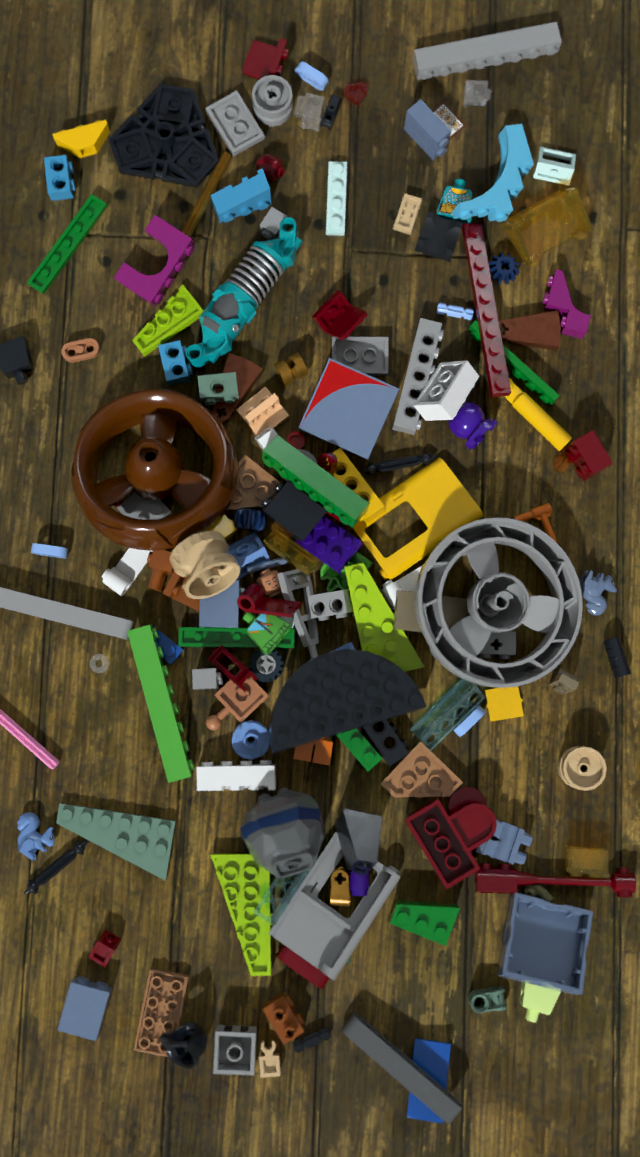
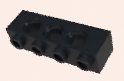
[363,720,409,767]

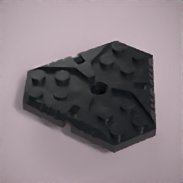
[108,84,219,188]

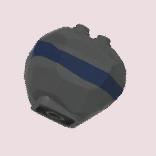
[240,788,325,878]

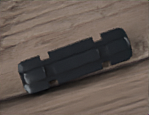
[293,1027,331,1053]

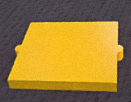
[485,686,524,722]

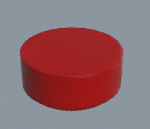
[286,431,305,449]

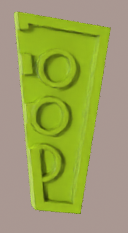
[132,284,203,357]

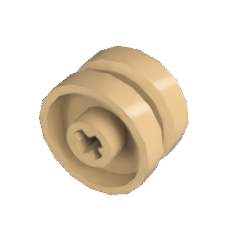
[558,746,607,791]

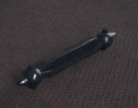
[361,452,436,476]
[24,841,88,894]

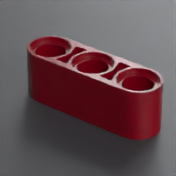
[276,944,330,989]

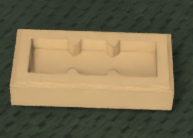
[393,193,422,235]

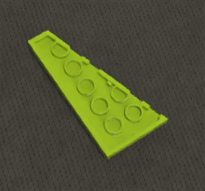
[210,853,271,976]

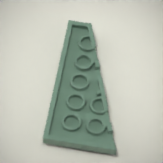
[56,803,176,881]

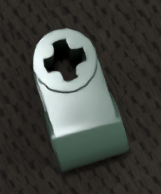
[467,986,508,1013]

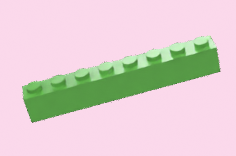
[127,624,195,783]

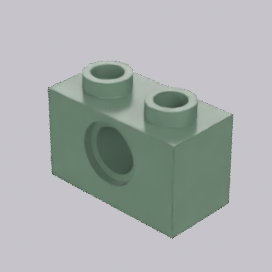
[198,372,239,405]

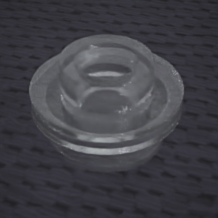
[90,654,109,673]

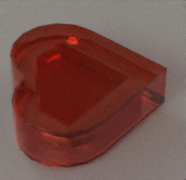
[344,82,368,106]

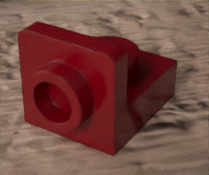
[88,930,121,967]

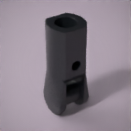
[320,95,342,130]

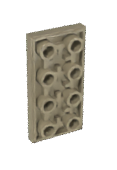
[393,590,469,632]

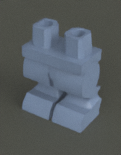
[473,819,533,865]

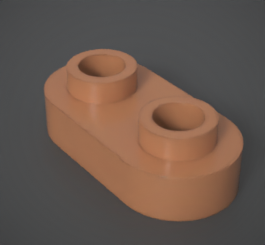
[61,338,100,363]

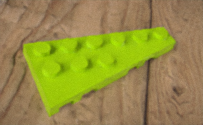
[344,562,424,672]

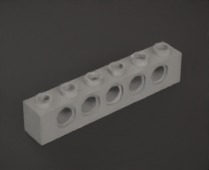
[392,318,444,435]

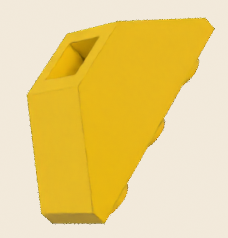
[53,120,110,158]

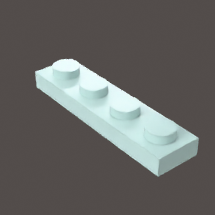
[326,161,347,236]

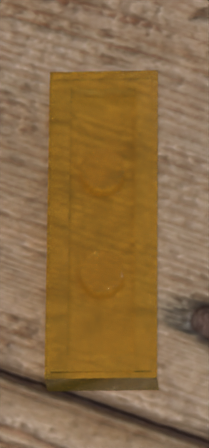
[263,529,321,576]

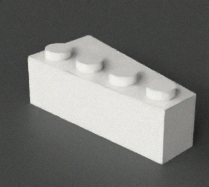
[197,760,276,791]

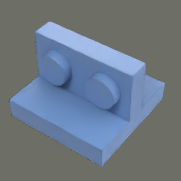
[228,532,270,579]

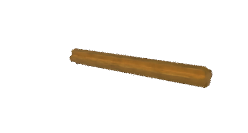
[181,152,232,238]

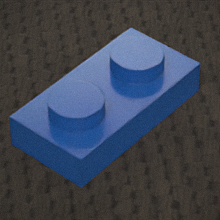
[153,626,184,665]

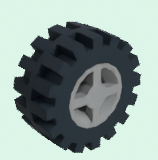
[249,649,284,682]

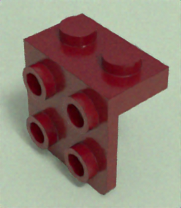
[242,38,290,79]
[312,290,367,340]

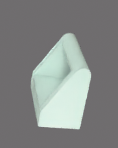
[533,147,576,186]

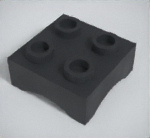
[415,211,463,262]

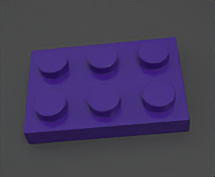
[295,516,363,573]

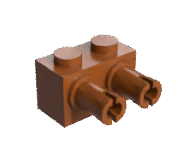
[147,550,174,592]
[263,991,305,1045]

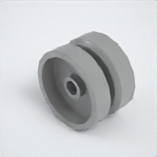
[252,75,293,127]

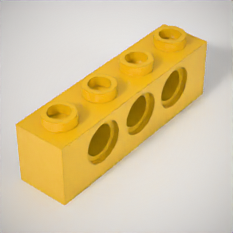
[323,448,385,525]

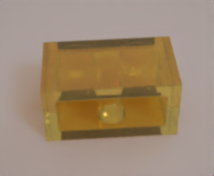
[564,846,608,878]

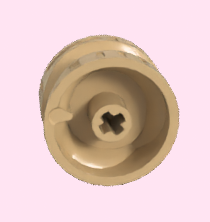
[170,531,240,599]

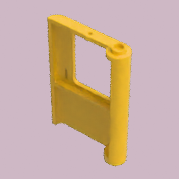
[350,457,484,580]

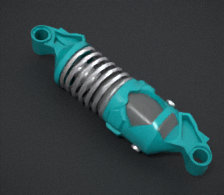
[186,217,303,368]

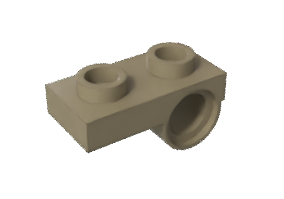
[549,667,579,694]

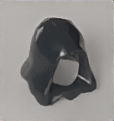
[159,1022,208,1069]

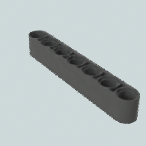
[341,1012,463,1124]

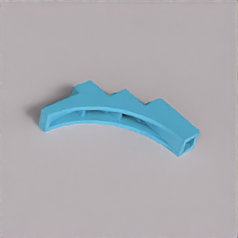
[452,124,534,222]

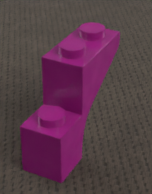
[542,269,591,339]

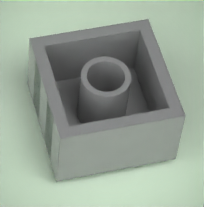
[213,1025,257,1075]

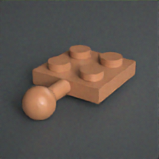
[206,669,269,730]

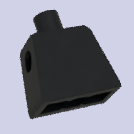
[0,336,33,385]

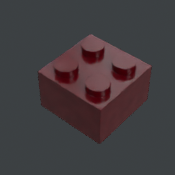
[565,430,613,482]

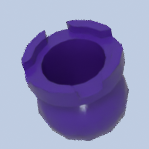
[448,402,497,450]

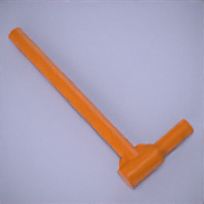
[513,503,558,544]

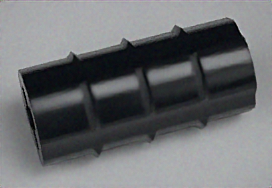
[603,637,631,678]

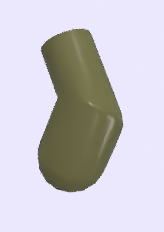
[524,884,553,902]

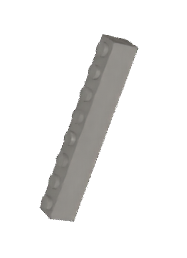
[413,22,562,80]

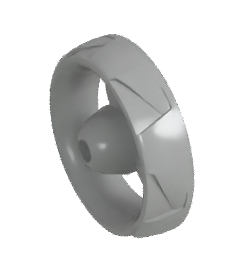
[414,518,582,688]

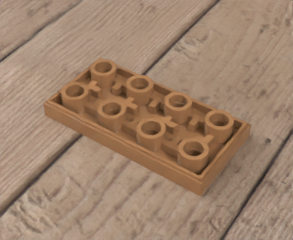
[134,968,189,1057]

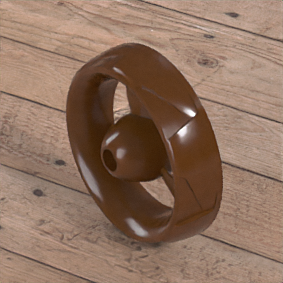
[71,388,239,551]

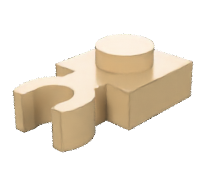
[259,1039,281,1078]

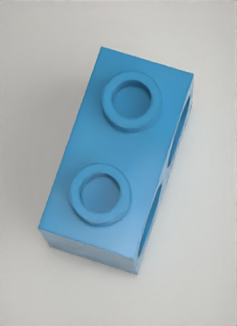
[44,155,76,201]
[158,340,192,386]

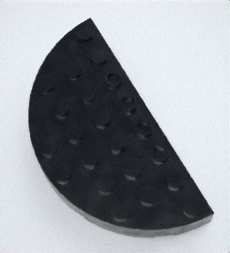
[269,649,427,754]

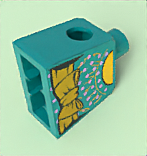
[436,179,472,226]

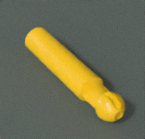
[504,378,572,451]

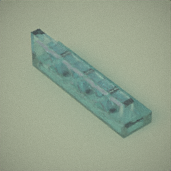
[410,679,486,751]
[253,856,318,926]

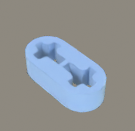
[295,62,328,91]
[31,543,68,559]
[453,705,486,737]

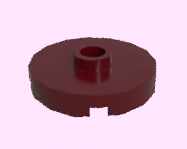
[448,787,487,814]

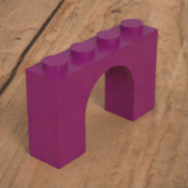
[114,215,195,307]

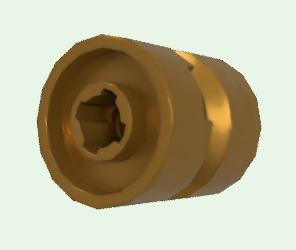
[274,352,308,386]

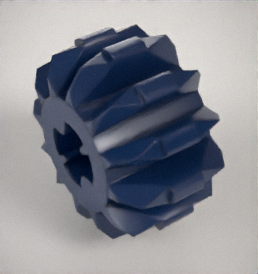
[489,252,520,285]
[234,509,266,532]

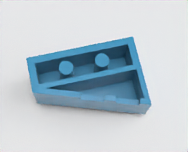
[211,168,271,223]

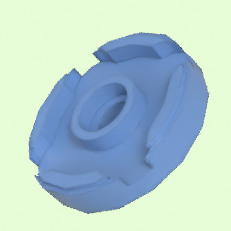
[231,720,270,760]

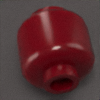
[256,154,285,182]

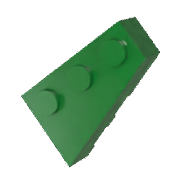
[388,900,460,946]

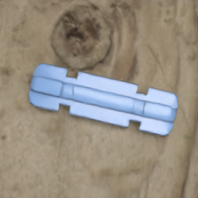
[437,303,474,320]

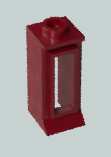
[208,645,258,692]

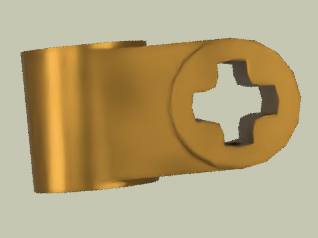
[330,866,351,906]

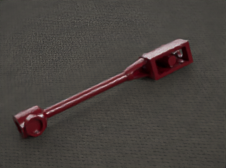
[475,863,636,898]

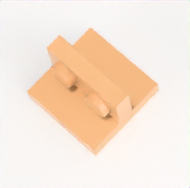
[236,387,289,436]

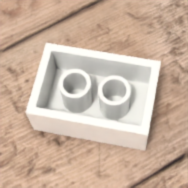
[413,360,479,421]

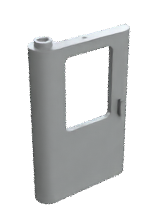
[268,832,401,981]

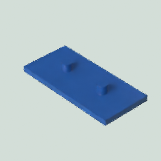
[407,1038,451,1123]

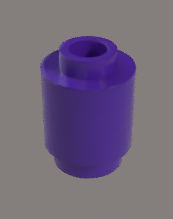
[349,871,369,896]

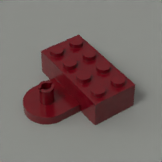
[404,797,497,889]

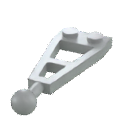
[277,567,319,661]

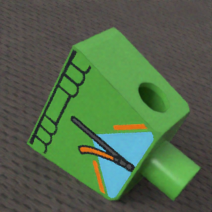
[243,612,291,657]

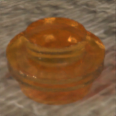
[553,455,571,473]

